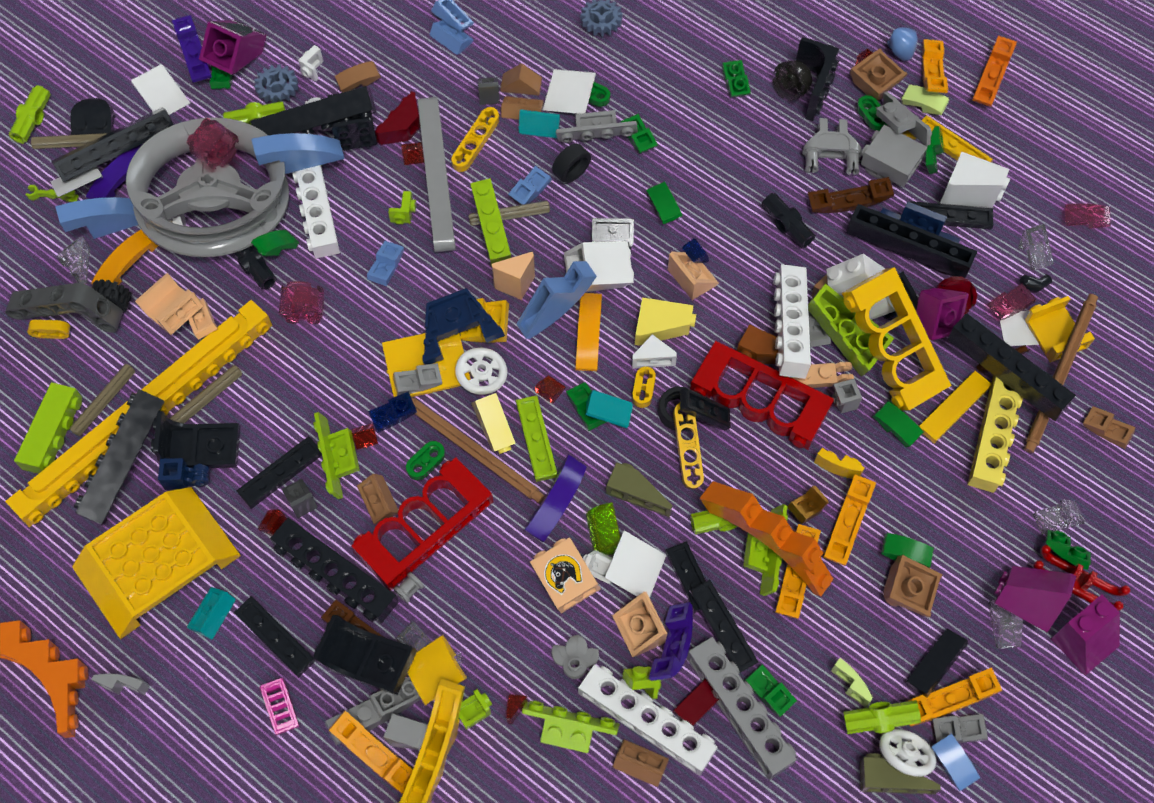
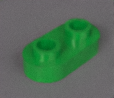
[588,82,610,107]
[857,95,887,131]
[406,441,445,480]

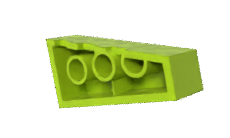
[808,283,894,377]

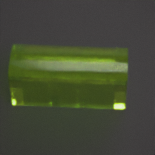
[586,502,621,555]

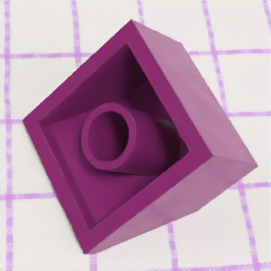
[916,288,969,340]

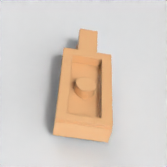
[189,292,217,340]

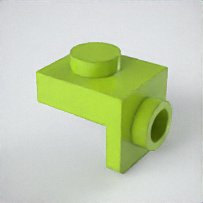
[388,191,416,224]
[623,666,661,699]
[459,689,492,730]

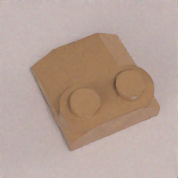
[850,48,908,100]
[883,555,943,618]

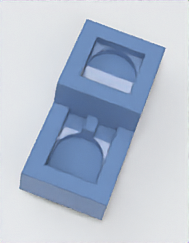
[508,166,552,205]
[367,241,404,286]
[931,733,980,792]

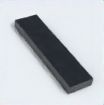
[910,201,993,230]
[236,436,322,509]
[689,579,758,674]
[234,596,315,678]

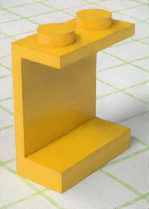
[1025,296,1095,363]

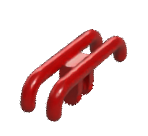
[1033,545,1130,611]

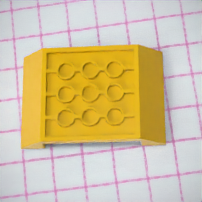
[72,487,241,639]

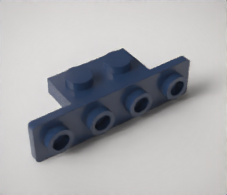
[880,201,960,243]

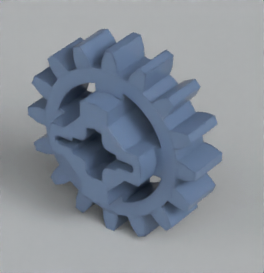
[581,0,623,36]
[254,64,298,103]

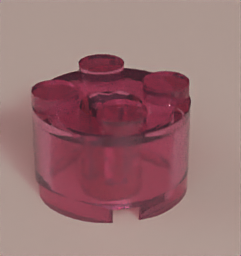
[187,118,239,169]
[279,281,325,324]

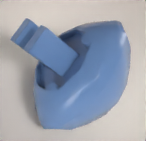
[887,27,918,61]

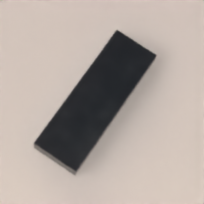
[680,387,731,431]
[665,541,706,614]
[906,628,968,698]

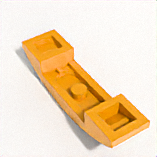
[922,39,948,93]
[91,230,159,285]
[576,293,602,371]
[823,475,876,566]
[775,524,821,619]
[905,667,1002,727]
[328,710,413,794]

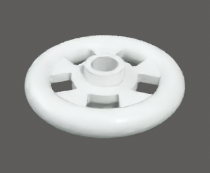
[455,347,507,395]
[879,729,936,777]

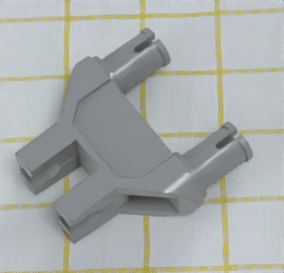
[803,118,862,175]

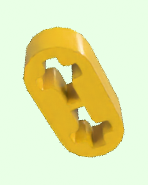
[27,320,71,339]
[632,366,656,408]

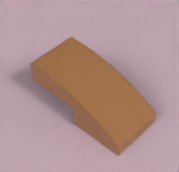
[335,61,381,93]
[1083,406,1135,449]

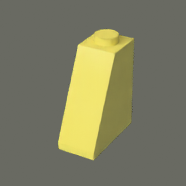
[635,297,696,346]
[471,393,515,454]

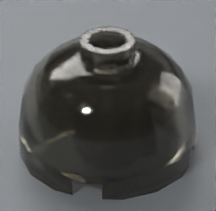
[773,60,812,102]

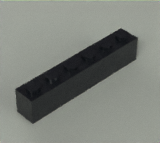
[251,86,377,136]
[51,107,174,182]
[846,204,978,278]
[948,313,1076,421]
[74,389,164,525]

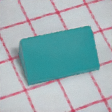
[519,110,560,138]
[586,390,633,428]
[187,587,236,639]

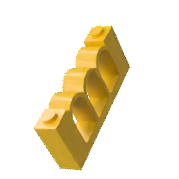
[842,267,952,411]

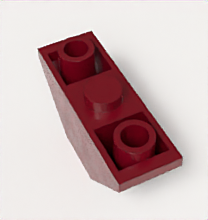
[375,91,421,145]

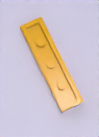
[922,115,993,162]
[919,371,992,444]

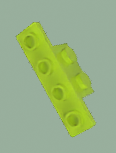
[313,412,360,499]
[743,504,788,596]
[522,701,620,753]

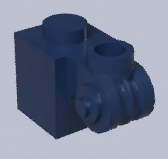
[158,458,210,490]

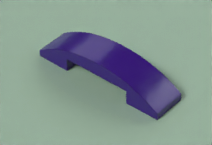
[172,15,212,83]
[86,143,144,199]
[524,455,587,542]
[649,602,693,681]

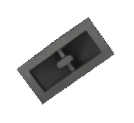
[478,77,500,105]
[282,479,318,519]

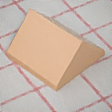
[491,252,535,300]
[668,252,719,300]
[612,592,667,657]

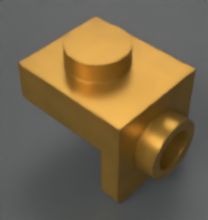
[788,485,829,524]

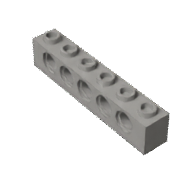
[686,637,797,781]

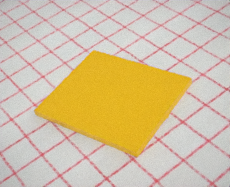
[382,333,471,401]

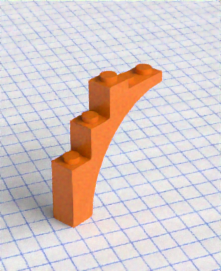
[700,481,833,597]
[0,620,88,738]

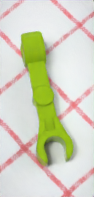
[25,185,79,202]

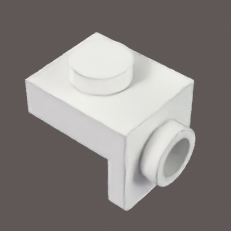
[298,45,323,82]
[583,550,612,584]

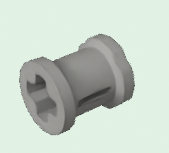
[393,572,424,604]

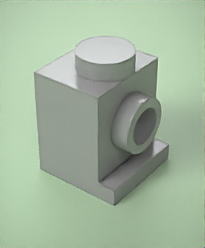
[832,379,862,413]

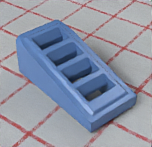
[431,0,474,32]

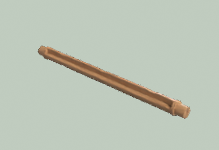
[1024,294,1098,453]
[401,394,545,503]

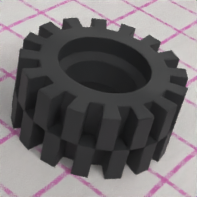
[91,279,132,313]

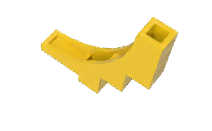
[399,679,465,803]

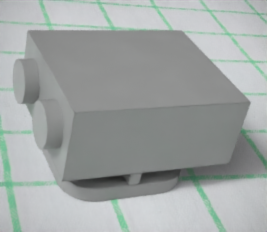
[861,125,928,187]

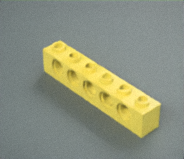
[967,375,1023,493]

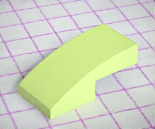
[902,85,949,115]
[831,658,873,708]

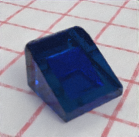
[682,238,709,263]

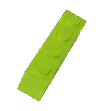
[470,178,511,267]
[14,382,82,474]

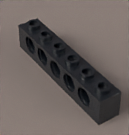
[270,518,399,624]

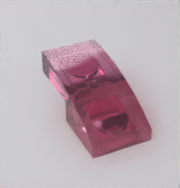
[1065,203,1111,229]
[987,284,1036,321]

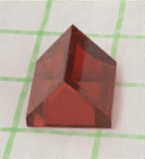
[401,142,425,165]
[351,423,378,450]
[258,509,287,536]

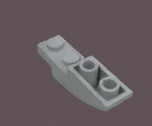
[325,677,421,745]

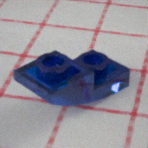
[368,391,417,433]

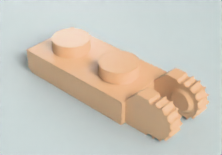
[791,362,854,388]

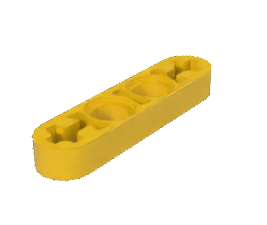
[451,107,499,172]
[673,403,704,489]

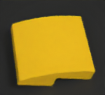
[460,298,509,343]
[408,635,467,705]

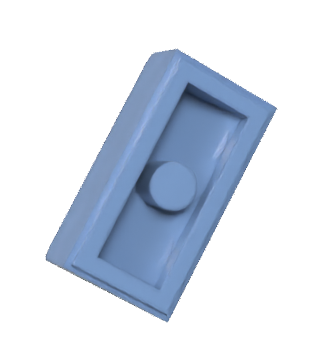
[430,20,473,55]

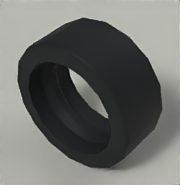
[552,143,591,183]
[658,386,698,431]

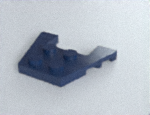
[422,288,505,365]

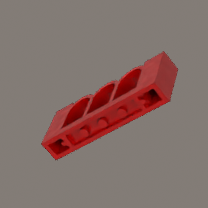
[690,341,834,450]
[351,457,493,591]

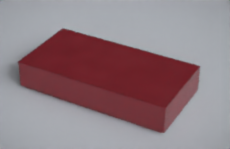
[673,679,719,726]

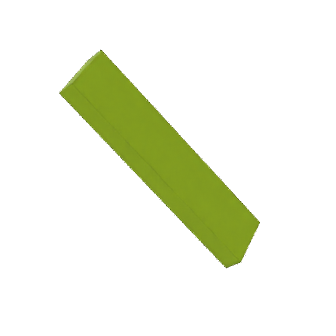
[516,395,558,482]

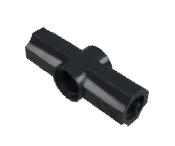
[761,193,816,248]
[233,246,277,289]

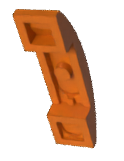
[972,36,1017,107]

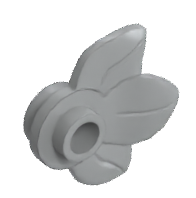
[552,634,599,679]

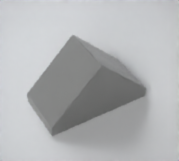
[384,714,428,750]

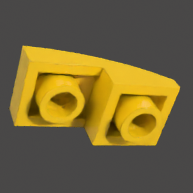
[814,448,865,479]

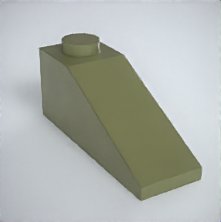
[606,462,673,518]
[859,753,941,795]

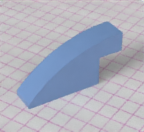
[251,133,345,174]
[55,197,138,239]
[517,261,597,339]

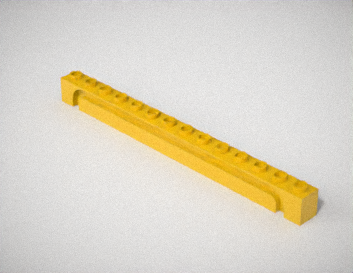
[5,300,272,527]

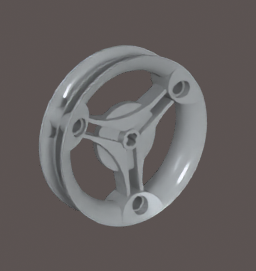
[126,118,289,257]

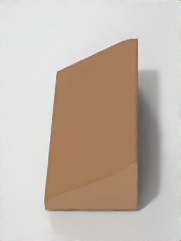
[501,96,544,120]
[357,474,398,524]
[613,739,669,787]

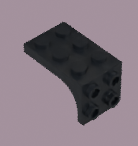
[795,37,839,121]
[327,93,377,151]
[151,411,240,468]
[313,615,417,695]

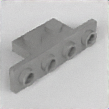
[876,91,932,146]
[556,110,638,143]

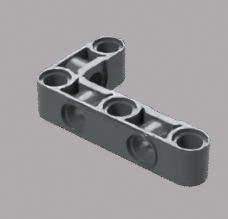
[5,283,123,333]

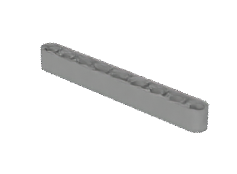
[418,97,456,253]

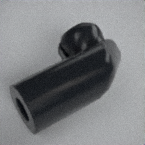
[1019,274,1052,292]

